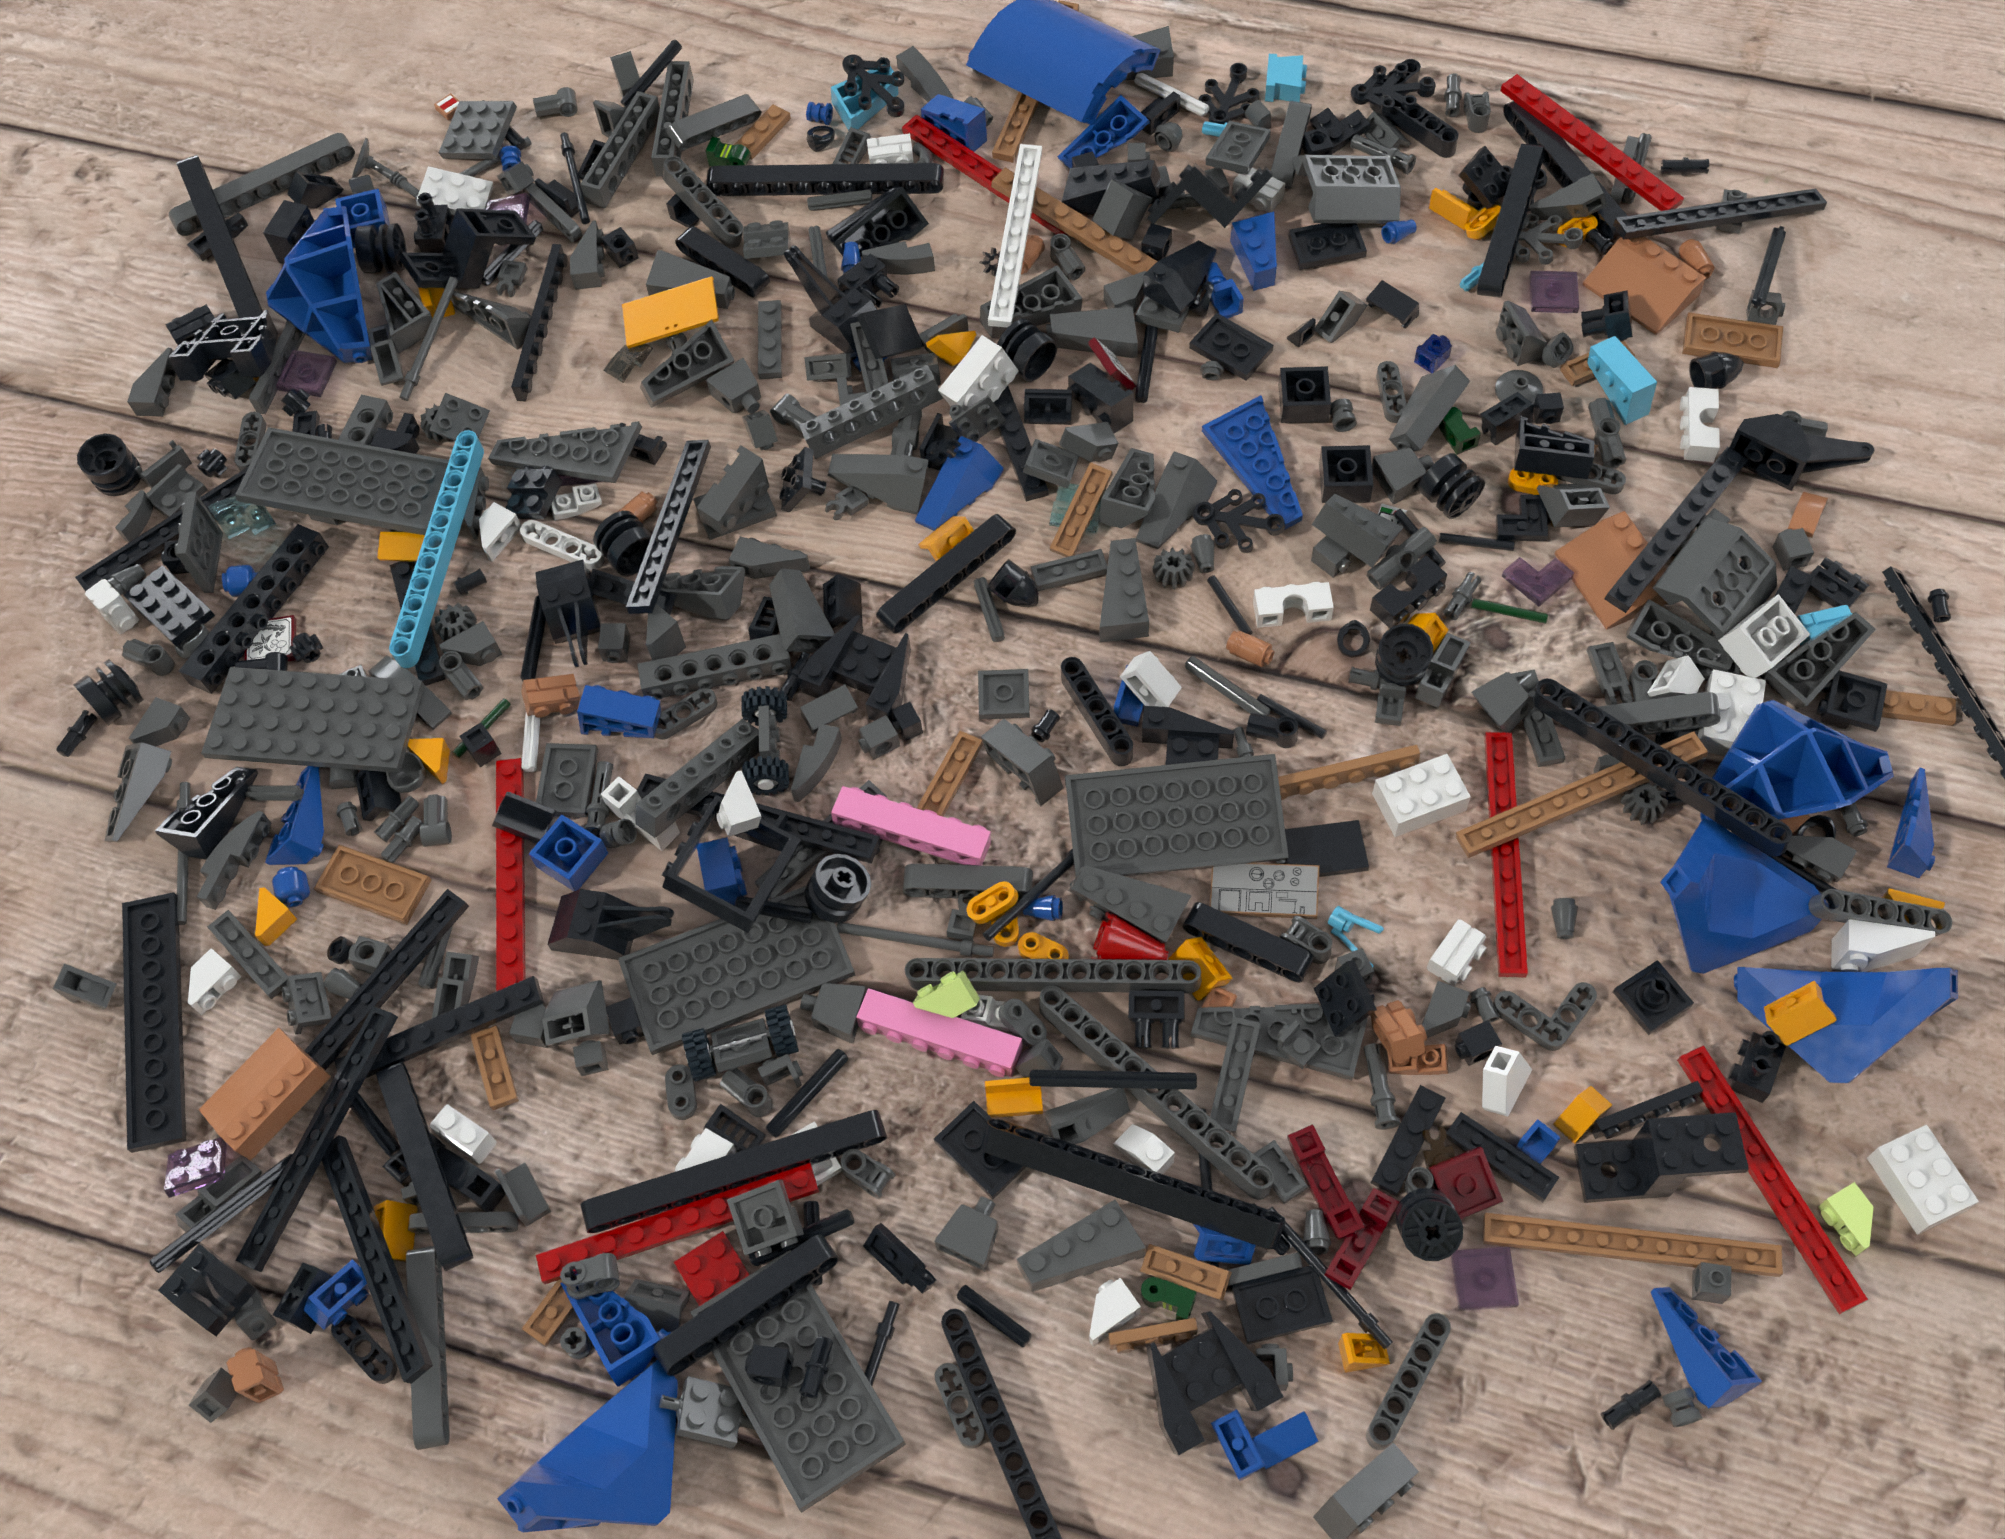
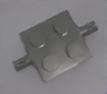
[659,1376,756,1449]

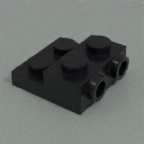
[505,465,563,519]
[1817,670,1888,732]

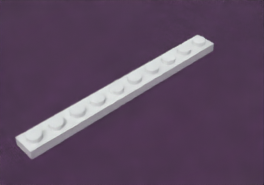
[988,144,1042,328]

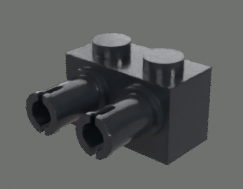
[414,192,453,253]
[837,253,900,309]
[1581,290,1633,341]
[1128,990,1185,1049]
[1728,1031,1786,1103]

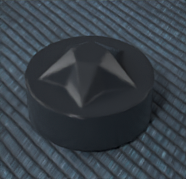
[327,936,353,964]

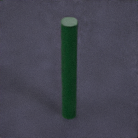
[1471,598,1548,624]
[452,698,511,759]

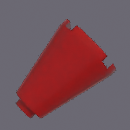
[1091,912,1168,960]

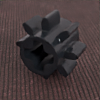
[979,247,1000,277]
[281,388,311,417]
[197,449,228,478]
[289,633,324,663]

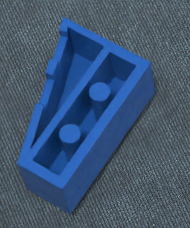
[921,94,987,152]
[1230,212,1277,291]
[577,685,661,738]

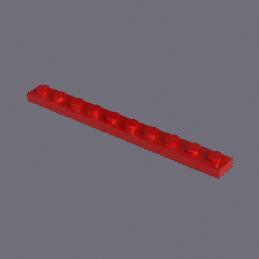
[1500,74,1684,211]
[902,115,1069,237]
[1484,732,1528,978]
[496,758,526,991]
[1677,1045,1868,1315]
[536,1163,819,1285]

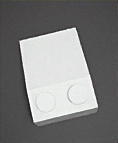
[1831,919,1935,972]

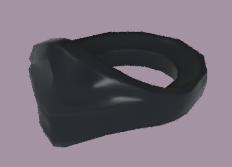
[806,126,835,152]
[1189,281,1214,316]
[1337,620,1370,658]
[1797,815,1836,839]

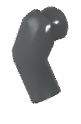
[912,142,933,163]

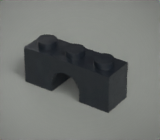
[1370,556,1447,628]

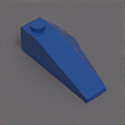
[915,436,1004,531]
[1887,767,1935,878]
[560,1274,660,1387]
[1651,1287,1762,1409]

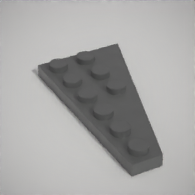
[488,421,642,483]
[1191,1004,1368,1081]

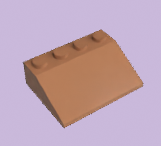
[1583,237,1706,335]
[1554,511,1668,630]
[199,1028,331,1161]

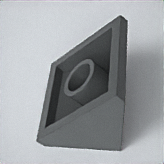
[1092,179,1152,239]
[646,604,686,660]

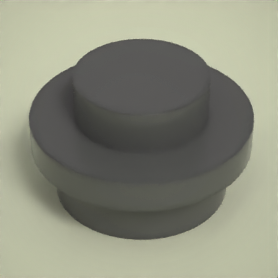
[1200,361,1224,381]

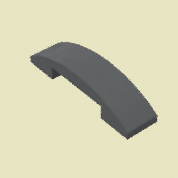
[368,655,452,730]

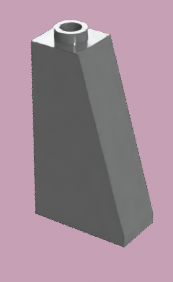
[646,250,735,309]
[1046,306,1138,358]
[1389,365,1470,452]
[769,569,835,652]

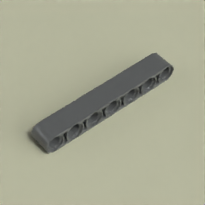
[406,1246,450,1450]

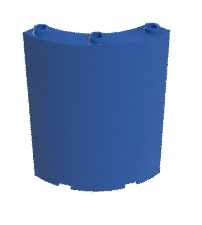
[966,0,1161,125]

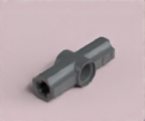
[1588,398,1626,469]
[890,409,922,456]
[1366,527,1437,590]

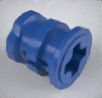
[806,102,833,125]
[499,146,521,171]

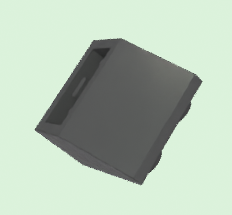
[1496,301,1547,366]
[1537,483,1610,527]
[542,980,610,1046]

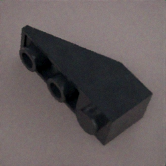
[438,1146,506,1212]

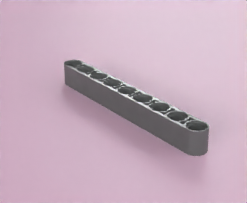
[169,133,355,236]

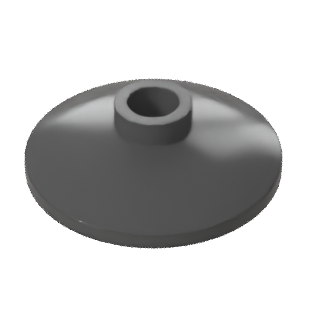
[1495,370,1543,404]

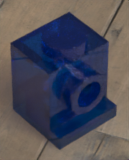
[1414,333,1452,373]

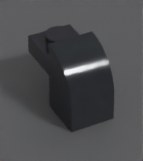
[370,413,420,454]

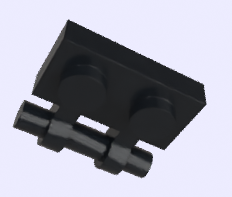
[1808,557,1869,609]

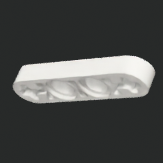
[520,520,604,570]

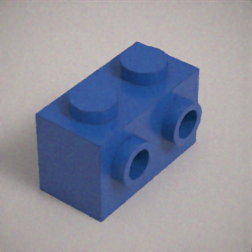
[304,1259,370,1330]

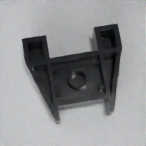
[168,310,278,382]
[798,615,911,721]
[1142,706,1234,765]
[1146,1311,1284,1455]

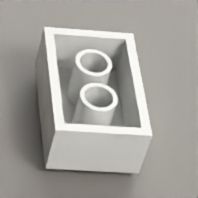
[938,335,1019,411]
[1718,594,1810,678]
[1698,669,1766,756]
[1372,754,1471,837]
[1867,1125,1979,1235]

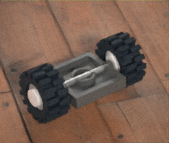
[741,686,789,796]
[682,1004,799,1082]

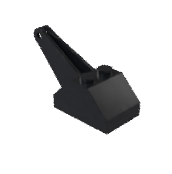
[784,245,877,359]
[1729,414,1875,491]
[535,559,601,668]
[547,889,674,960]
[158,1242,257,1337]

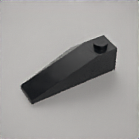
[833,187,929,257]
[1143,240,1217,314]
[155,767,258,860]

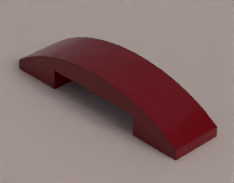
[1287,1124,1365,1240]
[1324,1188,1399,1290]

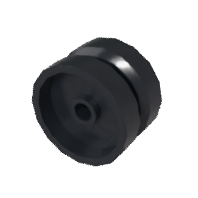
[804,854,871,923]

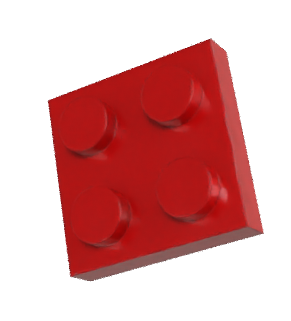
[674,1231,749,1306]

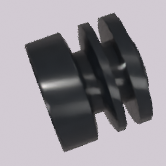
[355,223,407,273]
[997,319,1057,382]
[77,433,142,496]
[1418,453,1485,519]
[593,510,652,576]
[1375,623,1433,687]
[73,659,144,726]
[1396,1188,1463,1261]

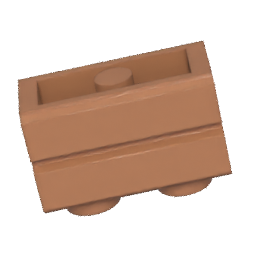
[521,674,580,718]
[1370,1000,1427,1063]
[226,1347,284,1403]

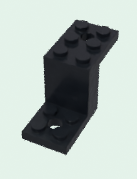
[1147,163,1273,228]
[399,208,536,289]
[1574,1112,1749,1203]

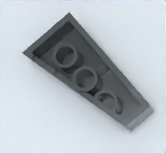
[640,319,735,408]
[1099,538,1149,643]
[1017,1200,1146,1292]

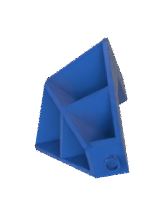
[266,206,372,363]
[1700,700,1894,828]
[1660,819,1829,974]
[1734,967,1958,1083]
[497,1360,678,1533]

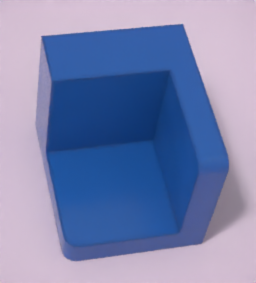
[1210,279,1244,319]
[1516,1119,1560,1164]

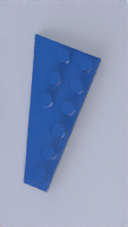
[1202,395,1303,530]

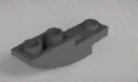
[197,811,272,910]

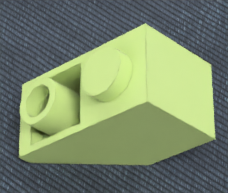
[913,970,980,1018]
[1818,1182,1874,1256]

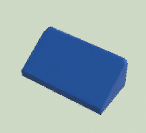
[1211,1409,1266,1481]
[1252,1411,1319,1470]

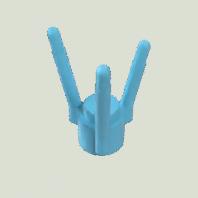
[1328,906,1384,967]

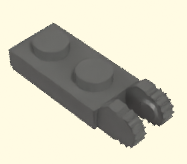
[1587,642,1633,705]

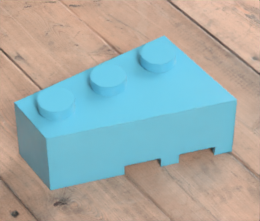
[831,64,898,131]
[1587,336,1657,425]

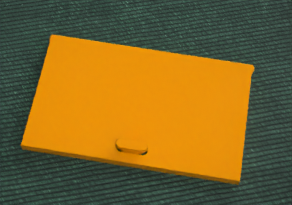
[622,276,719,349]

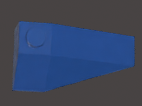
[1057,95,1150,169]
[265,766,324,865]

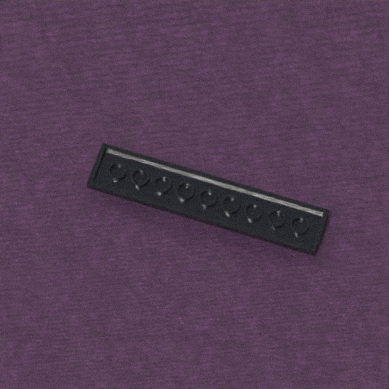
[122,892,186,1153]

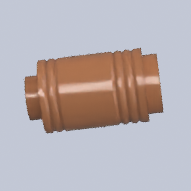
[1021,235,1045,274]
[1679,239,1715,279]
[618,491,658,522]
[1226,631,1275,667]

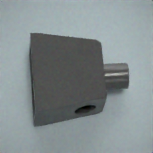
[706,358,761,414]
[1372,448,1434,504]
[1471,672,1538,733]
[800,983,867,1043]
[934,1196,999,1272]

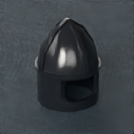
[1689,351,1744,389]
[987,559,1039,607]

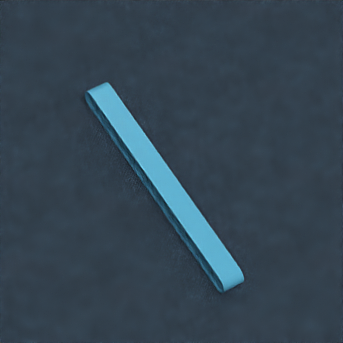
[389,430,484,668]

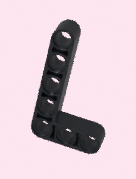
[1370,59,1459,158]

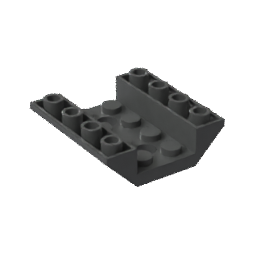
[1292,155,1401,224]
[1653,517,1777,640]

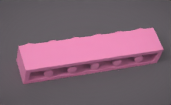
[831,786,991,866]
[856,988,1023,1077]

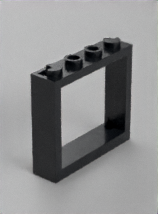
[662,795,801,933]

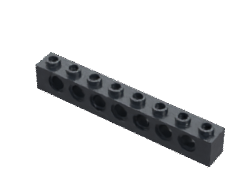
[179,524,329,694]

